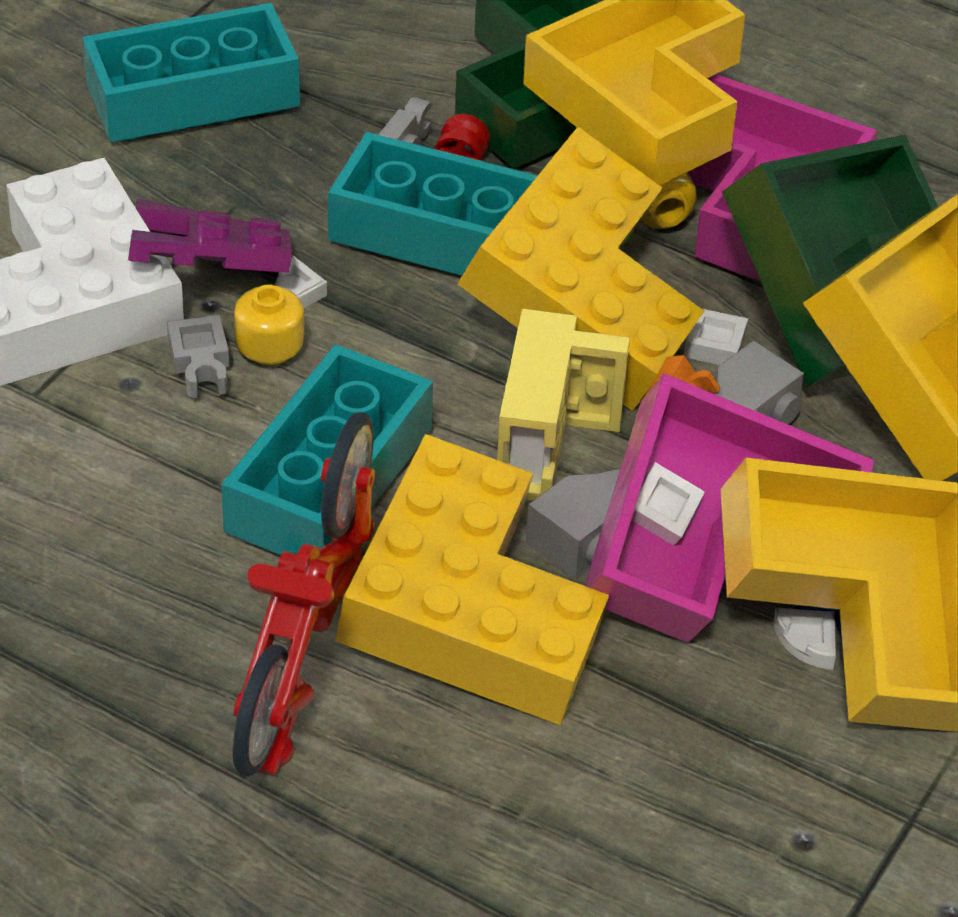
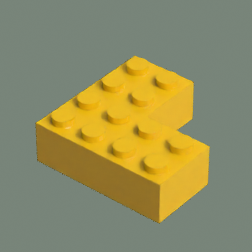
[523,0,746,185]
[457,127,705,411]
[803,194,958,481]
[335,434,609,726]
[721,458,958,732]

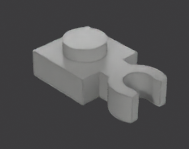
[378,97,432,146]
[167,315,229,398]

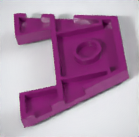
[128,198,292,273]

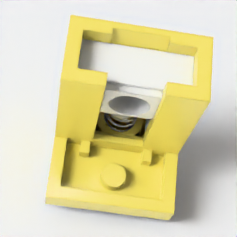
[497,309,630,501]

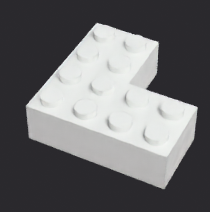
[0,158,184,386]

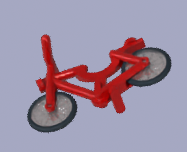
[232,412,375,777]

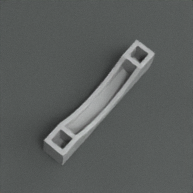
[526,341,804,580]

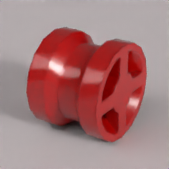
[434,114,490,161]

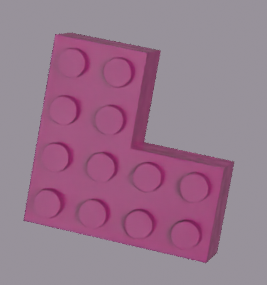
[688,74,877,281]
[584,373,874,643]

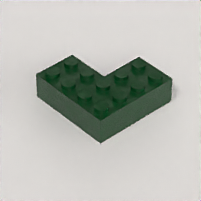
[455,0,604,169]
[722,134,938,387]

